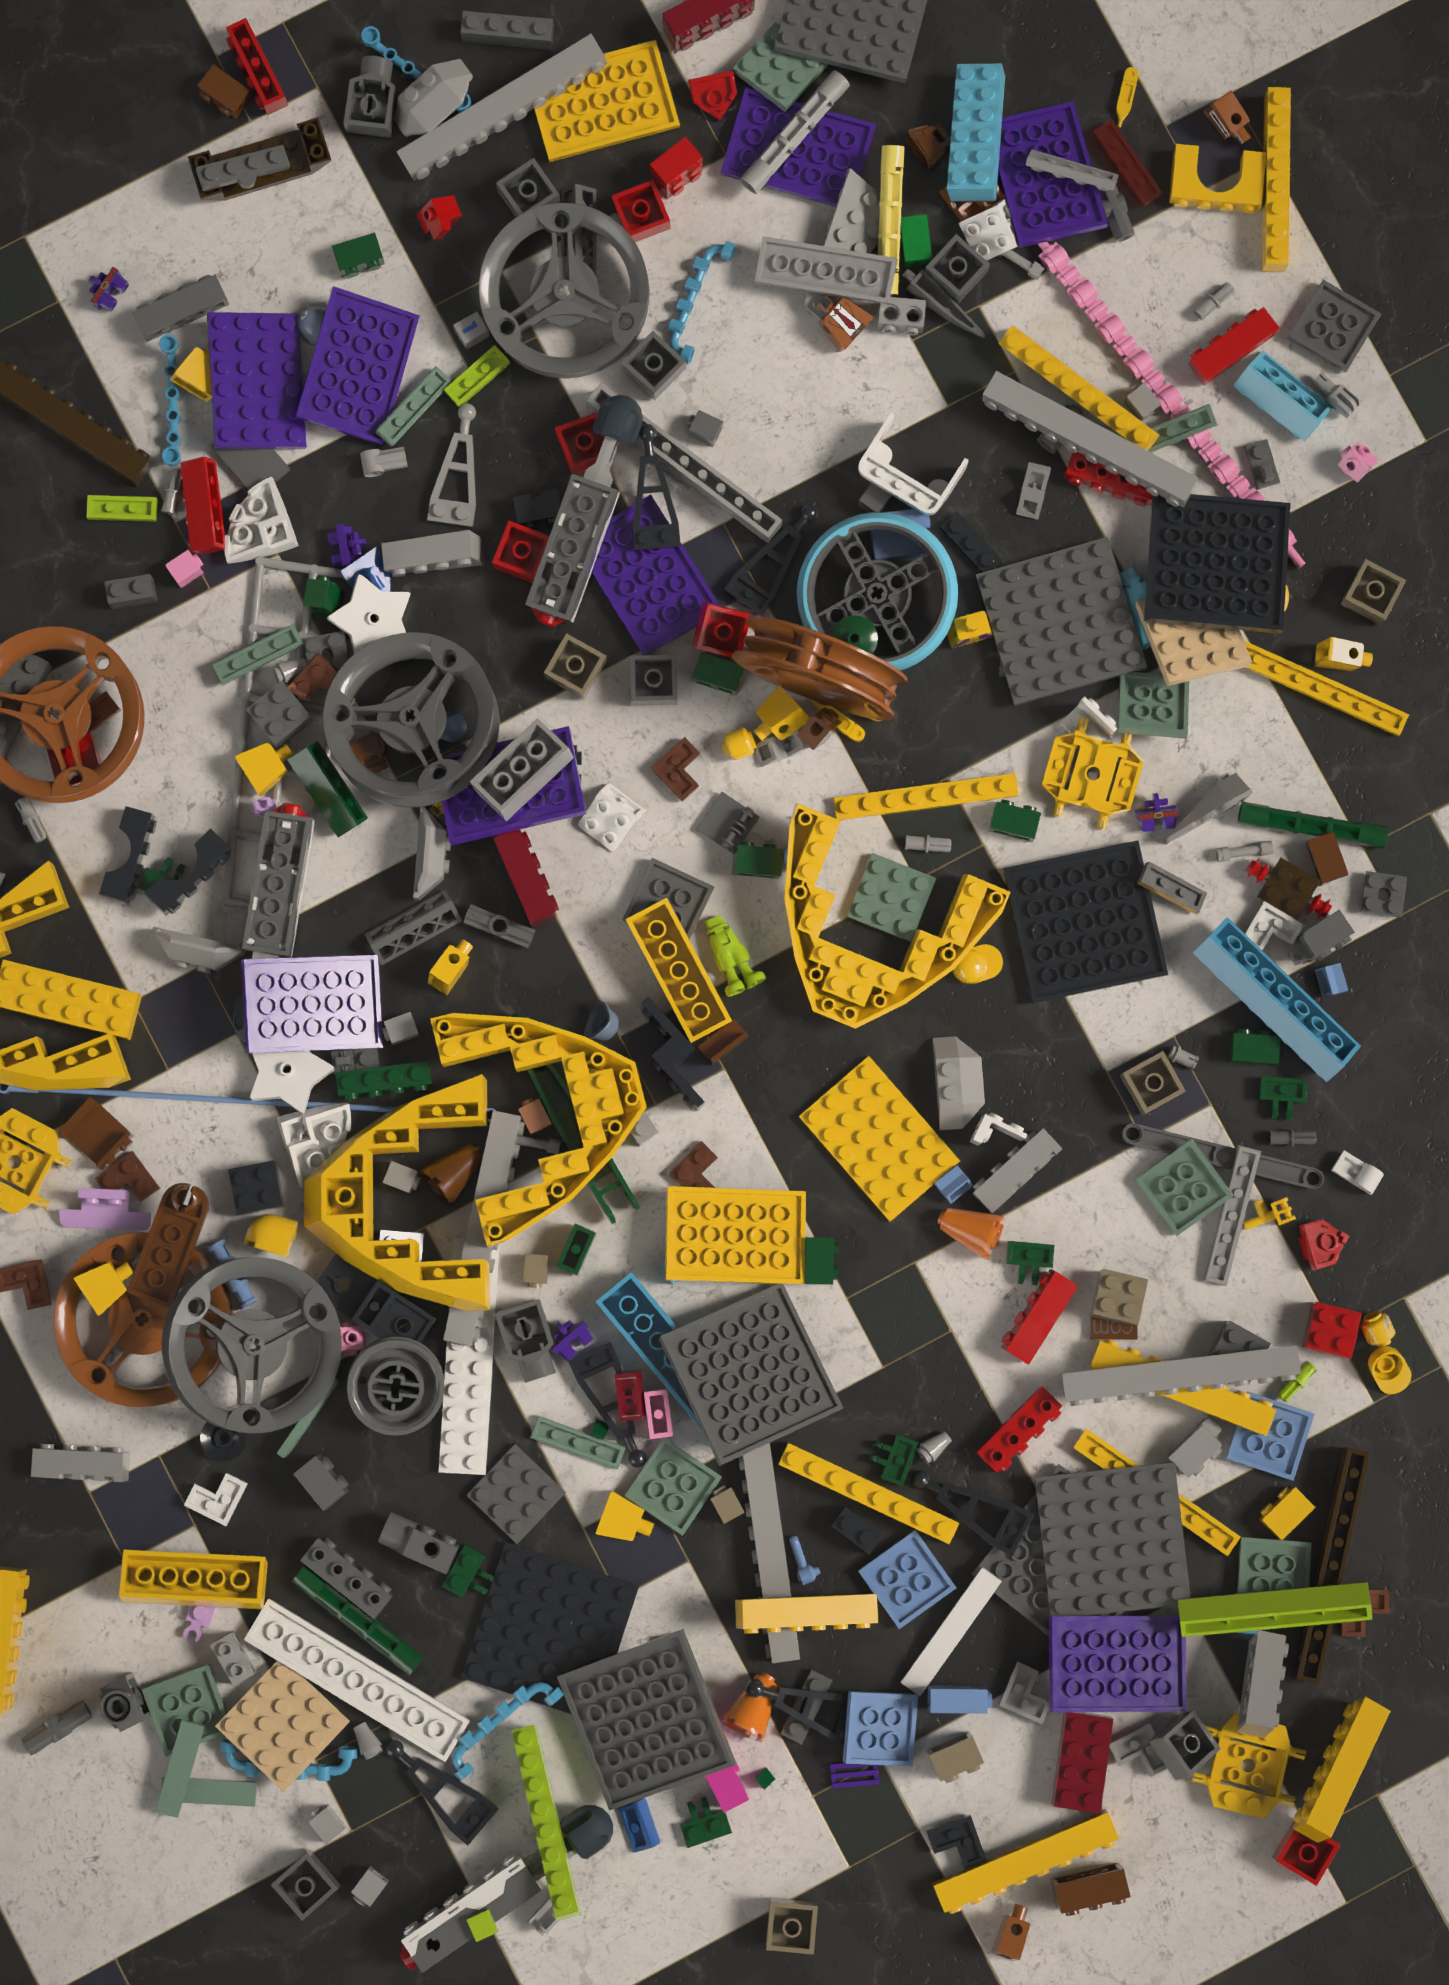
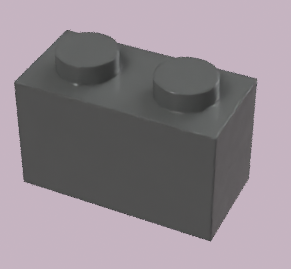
[105,574,157,609]

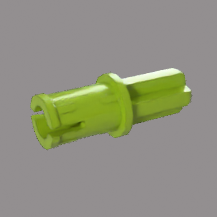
[1277,1360,1317,1402]

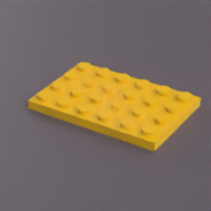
[534,40,680,162]
[799,1056,960,1222]
[665,1186,806,1285]

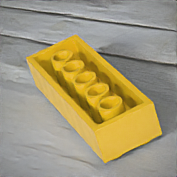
[626,898,732,1043]
[0,960,142,1040]
[119,1550,268,1609]
[0,1566,30,1715]
[1293,1697,1390,1843]

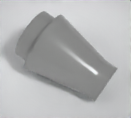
[272,658,307,684]
[916,1431,952,1464]
[353,1722,383,1760]

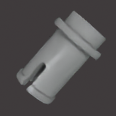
[1167,1045,1199,1070]

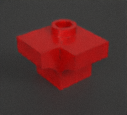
[416,195,462,240]

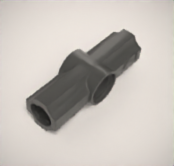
[1098,171,1135,242]
[463,905,536,949]
[21,1700,93,1756]

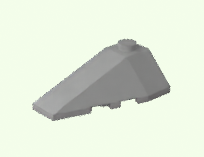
[1165,772,1253,844]

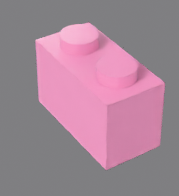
[644,1389,673,1439]

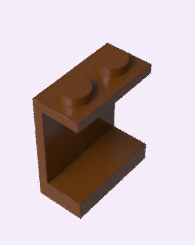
[59,1097,134,1170]

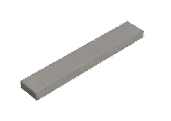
[1203,1145,1261,1286]

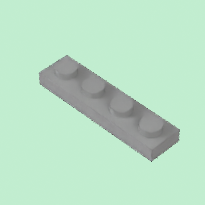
[1026,150,1119,191]

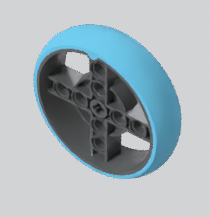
[797,512,958,671]

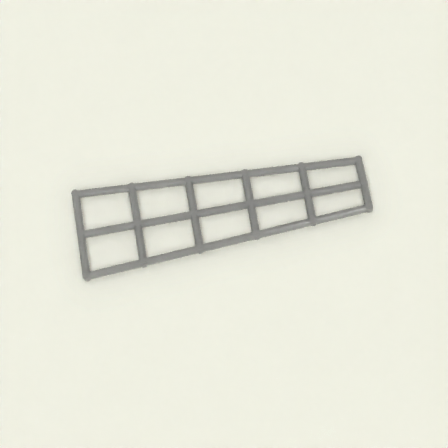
[221,556,354,909]

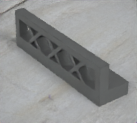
[561,184,596,276]
[365,890,463,965]

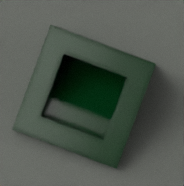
[591,1419,609,1439]
[755,1767,775,1790]

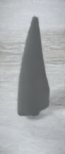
[902,269,986,338]

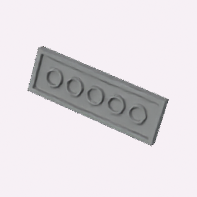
[755,236,898,305]

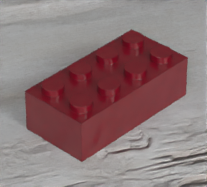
[663,0,755,52]
[494,830,559,928]
[1051,1712,1114,1814]

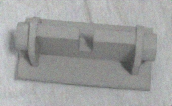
[527,1897,558,1936]

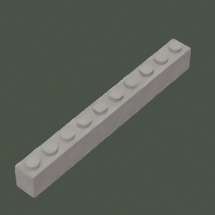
[397,34,607,181]
[982,371,1198,508]
[587,383,782,543]
[443,1110,525,1346]
[1061,1345,1301,1406]
[738,1443,800,1663]

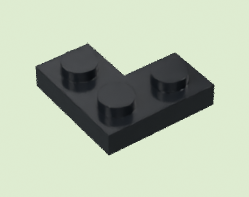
[926,1815,987,1869]

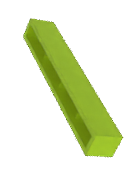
[1178,1582,1372,1637]
[511,1724,582,1921]

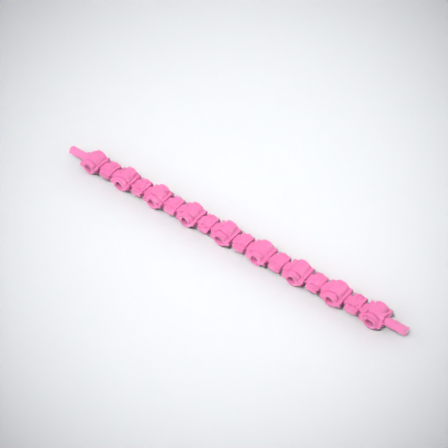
[1038,242,1306,569]

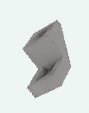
[1016,462,1051,519]
[754,727,810,767]

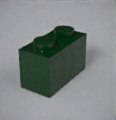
[332,232,385,278]
[303,576,345,617]
[692,651,744,696]
[988,799,1041,842]
[732,841,783,879]
[1229,1029,1280,1066]
[556,1223,597,1276]
[805,1237,838,1285]

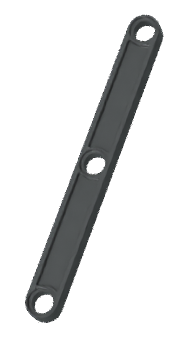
[1122,1123,1324,1189]

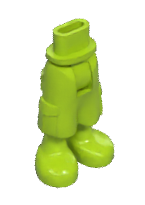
[704,915,766,997]

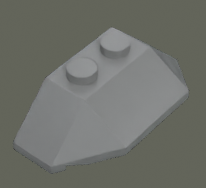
[393,59,473,137]
[413,806,451,901]
[152,927,246,974]
[933,1036,985,1130]

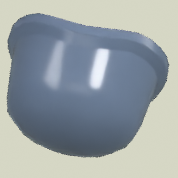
[297,306,326,346]
[584,1001,619,1041]

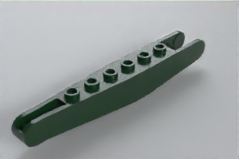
[509,1012,640,1224]

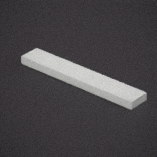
[901,1567,1002,1696]

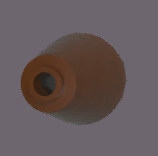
[419,1144,484,1206]

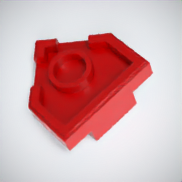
[688,70,737,121]
[1298,1219,1349,1271]

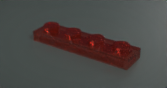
[1093,119,1162,207]

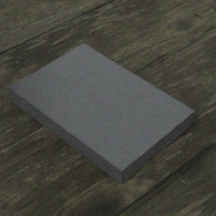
[211,444,291,491]

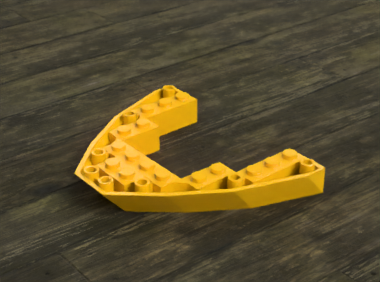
[784,803,1010,1029]
[0,861,131,1091]
[430,1013,647,1247]
[304,1074,490,1311]

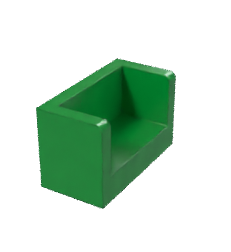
[900,214,932,268]

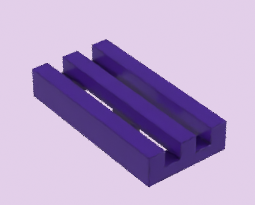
[830,1762,879,1788]

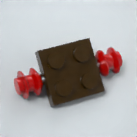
[1245,857,1332,920]

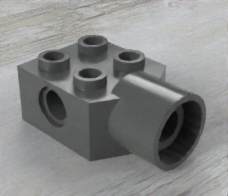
[344,56,397,138]
[495,1299,556,1383]
[378,1512,460,1574]
[99,1673,151,1732]

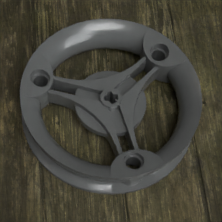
[479,203,650,378]
[323,632,500,807]
[161,1257,342,1433]

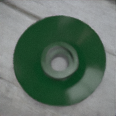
[832,615,878,654]

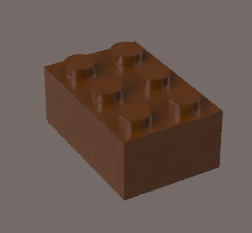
[1050,1863,1131,1916]

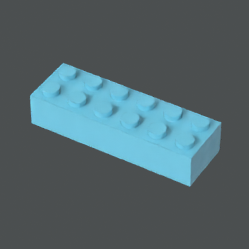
[947,63,1005,201]

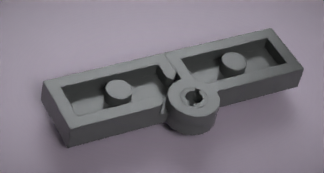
[196,145,290,191]

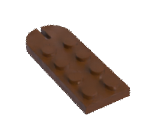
[127,1183,209,1308]

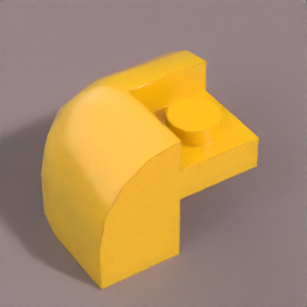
[243,1214,299,1257]

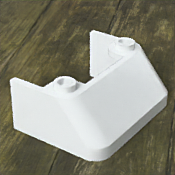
[858,413,969,515]

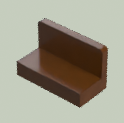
[1306,832,1348,886]
[698,1019,749,1065]

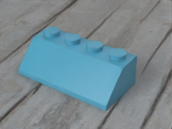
[1233,351,1333,442]

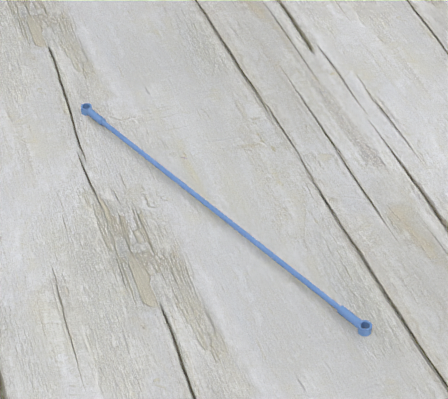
[0,1083,496,1123]

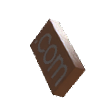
[1090,1316,1138,1340]

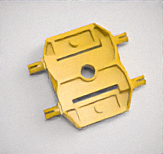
[1041,717,1144,830]
[0,1108,72,1215]
[1192,1713,1306,1819]

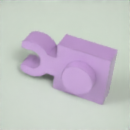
[252,797,278,817]
[183,1606,216,1642]

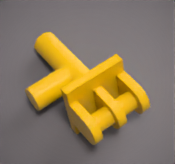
[1243,1197,1296,1230]

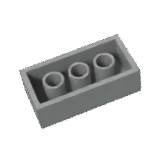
[470,718,574,821]
[1237,1630,1289,1738]

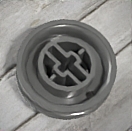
[347,1336,444,1435]

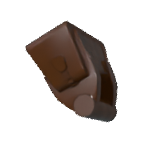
[906,122,951,172]
[349,733,389,774]

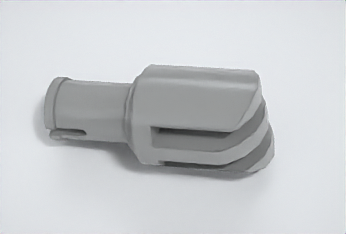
[1312,372,1361,418]

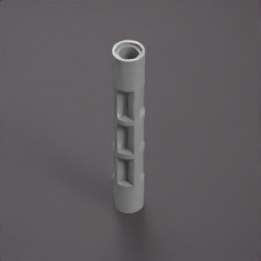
[740,71,850,194]

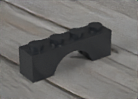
[99,806,157,904]
[144,828,232,916]

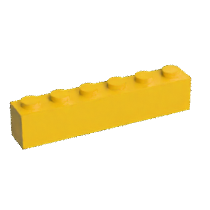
[735,1594,878,1633]

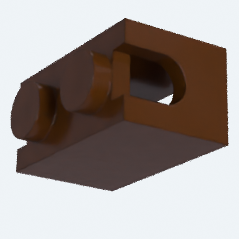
[197,64,252,119]
[796,707,842,750]

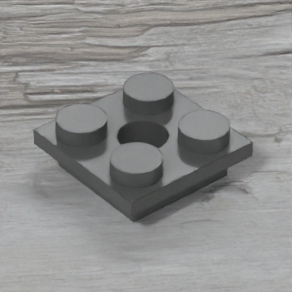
[303,631,349,670]
[1360,871,1407,918]

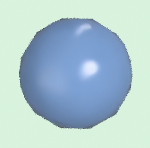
[441,711,467,743]

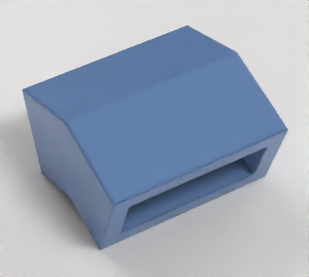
[1315,963,1348,998]
[934,1165,973,1204]

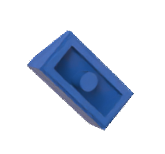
[618,1798,660,1853]

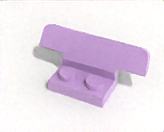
[59,1188,152,1230]

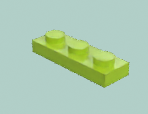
[444,345,510,407]
[87,495,158,522]

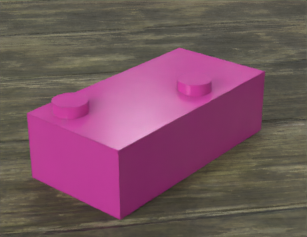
[706,1760,749,1813]

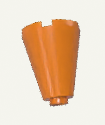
[937,1208,1005,1260]
[721,1673,777,1742]

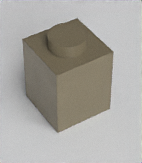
[523,1254,549,1288]
[710,1485,745,1524]

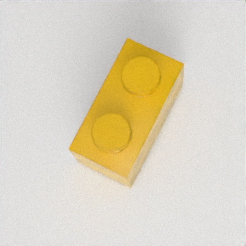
[1259,1486,1315,1540]

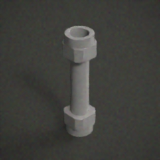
[998,250,1045,280]
[1216,840,1273,862]
[516,1135,561,1154]

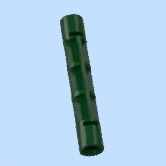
[1238,801,1388,849]
[291,1565,424,1676]

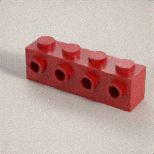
[225,18,288,115]
[1188,307,1280,386]
[1064,452,1153,507]
[180,456,225,555]
[1000,1269,1078,1365]
[975,1386,1062,1473]

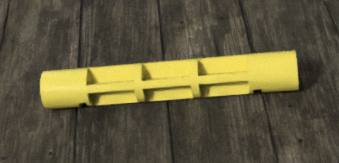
[878,145,904,295]

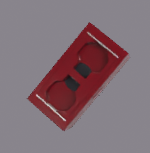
[614,1370,647,1421]

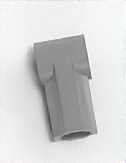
[360,447,408,477]

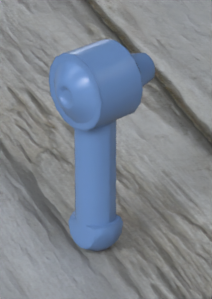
[789,1536,820,1585]

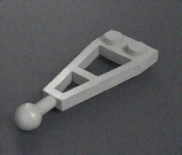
[427,403,476,528]

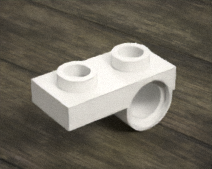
[1331,1150,1384,1195]

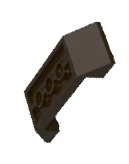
[187,117,332,201]

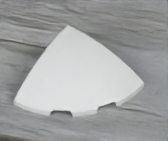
[225,477,298,564]
[276,1103,351,1189]

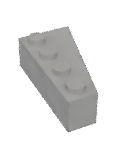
[381,530,485,577]
[972,1128,1062,1214]
[31,1444,130,1482]

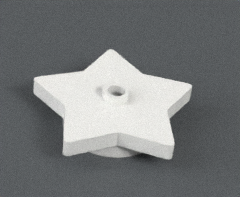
[327,575,410,654]
[250,1051,335,1114]

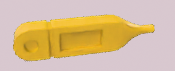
[1116,67,1139,128]
[811,700,865,742]

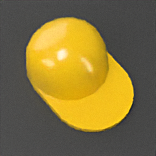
[953,944,1003,984]
[1368,1346,1411,1394]

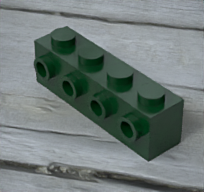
[288,741,368,838]
[336,1061,433,1101]

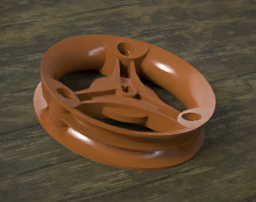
[732,616,908,721]
[0,626,145,803]
[54,1232,233,1407]

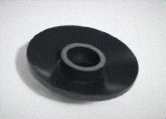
[200,1422,247,1461]

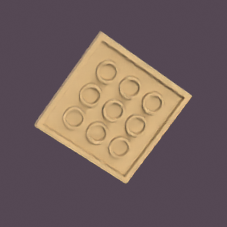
[1135,599,1252,686]
[215,1660,350,1792]

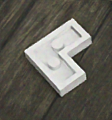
[1245,901,1304,950]
[184,1473,248,1526]

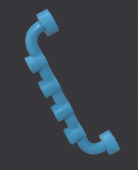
[362,26,471,112]
[668,241,736,365]
[159,334,182,467]
[452,1682,564,1781]
[220,1739,358,1781]

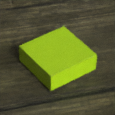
[467,1909,498,1942]

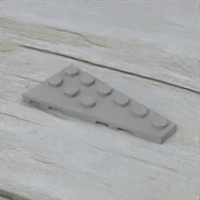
[802,168,880,320]

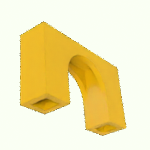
[1169,144,1266,214]

